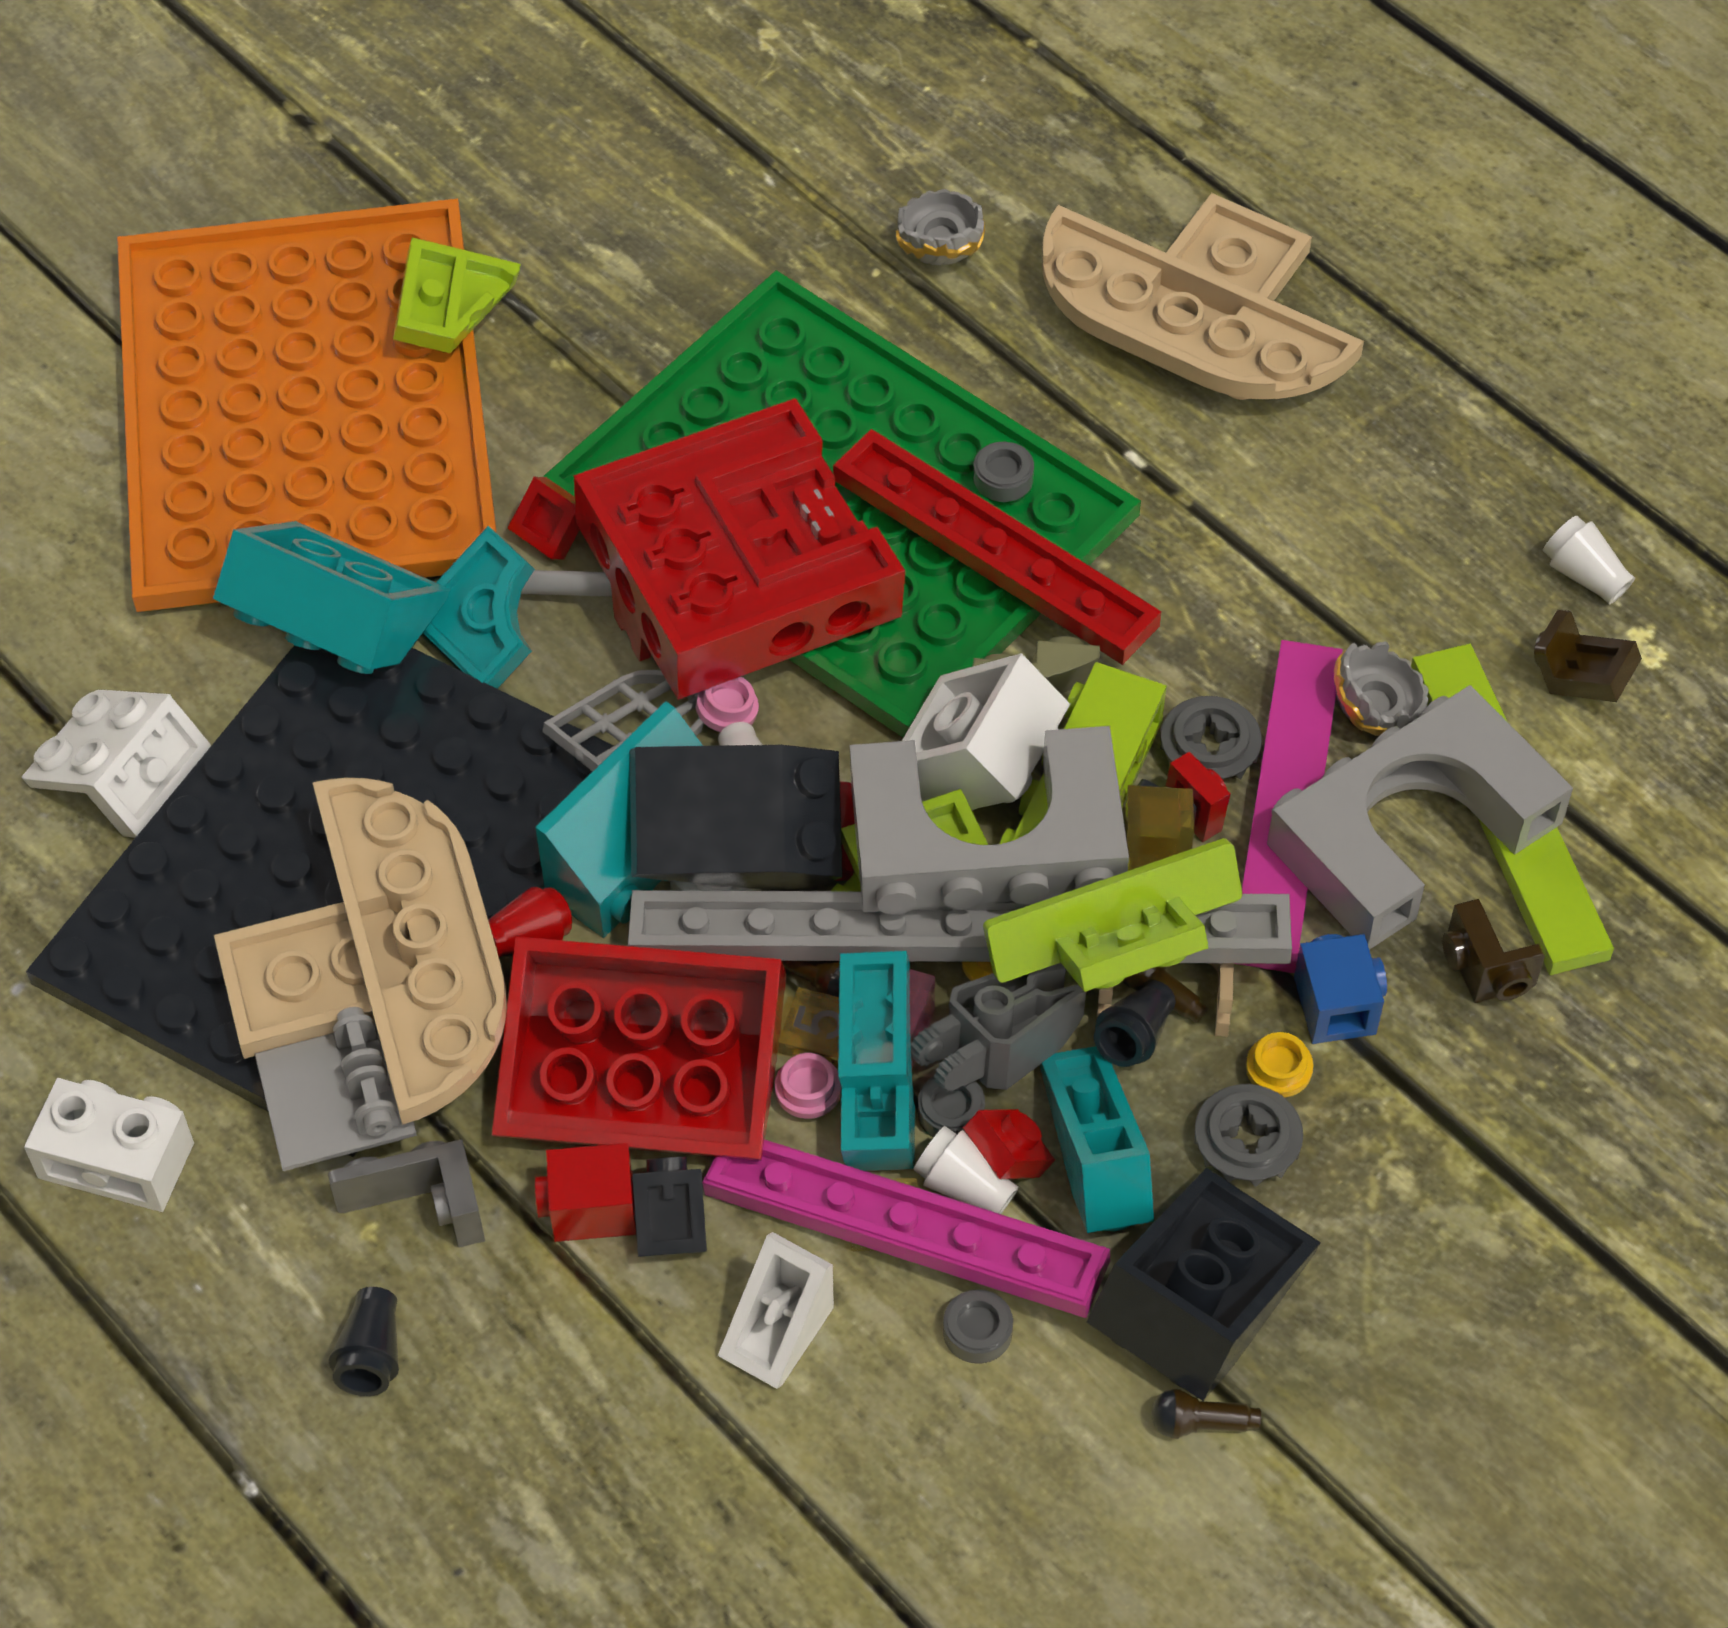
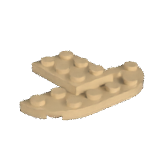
[1042,193,1364,400]
[214,778,507,1125]

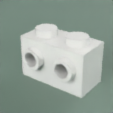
[24,1078,194,1212]

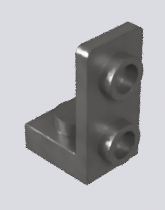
[328,1139,485,1248]

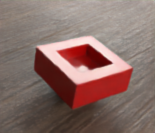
[508,476,580,560]
[1165,751,1231,842]
[963,1109,1055,1179]

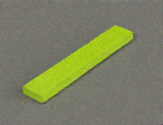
[1411,643,1614,975]

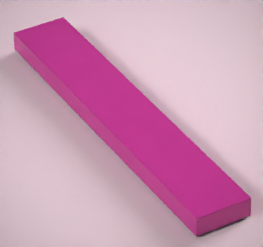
[1234,640,1343,973]
[702,1140,1111,1318]

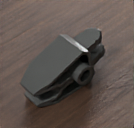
[911,964,1086,1092]

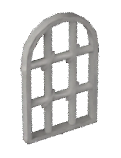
[543,670,704,771]

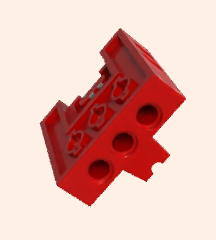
[574,398,905,700]

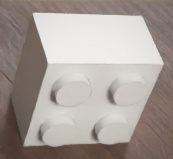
[902,653,1070,811]

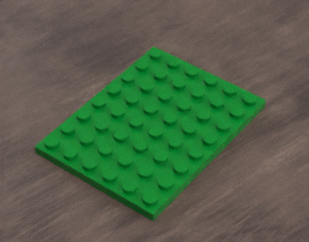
[543,270,1141,738]

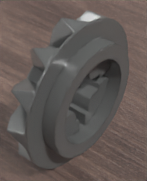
[1160,696,1262,780]
[1194,1084,1303,1187]

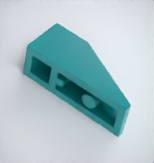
[1040,1046,1154,1233]

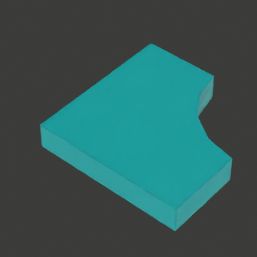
[423,526,535,689]

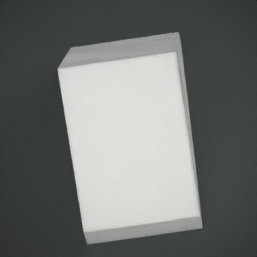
[718,1232,834,1389]

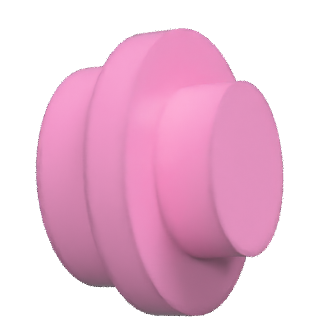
[696,677,759,732]
[775,1053,842,1119]

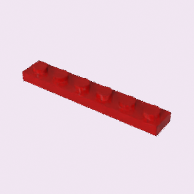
[833,429,1162,665]

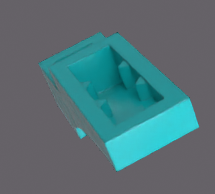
[838,951,915,1171]

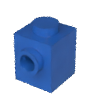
[1294,934,1387,1044]

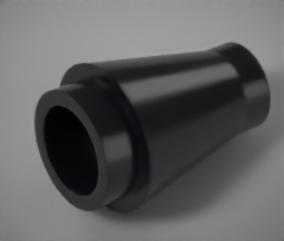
[1094,980,1176,1067]
[329,1287,399,1396]

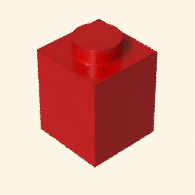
[535,1143,636,1242]

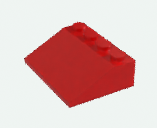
[492,936,786,1161]

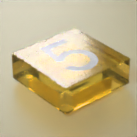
[778,987,839,1069]

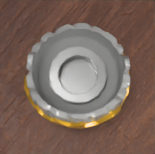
[896,189,985,266]
[1334,641,1428,736]

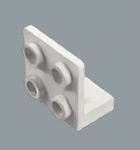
[22,690,211,838]

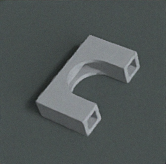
[1267,685,1573,950]
[850,726,1129,915]

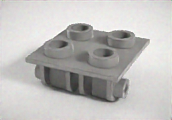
[255,1007,417,1171]

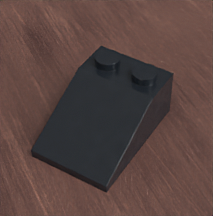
[630,744,842,891]
[1086,1168,1321,1401]

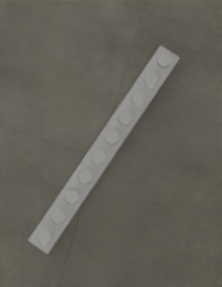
[628,890,1292,964]

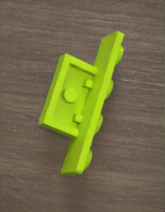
[983,838,1242,992]

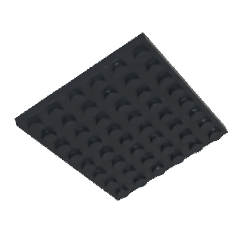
[26,645,614,1157]

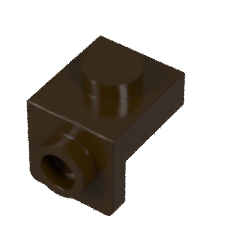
[1534,609,1642,702]
[1442,899,1545,1003]

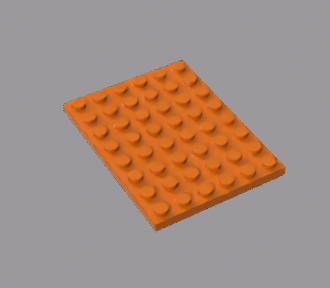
[117,198,497,612]

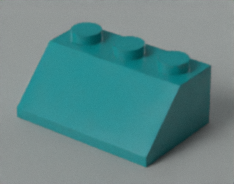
[213,521,450,674]
[535,701,703,938]

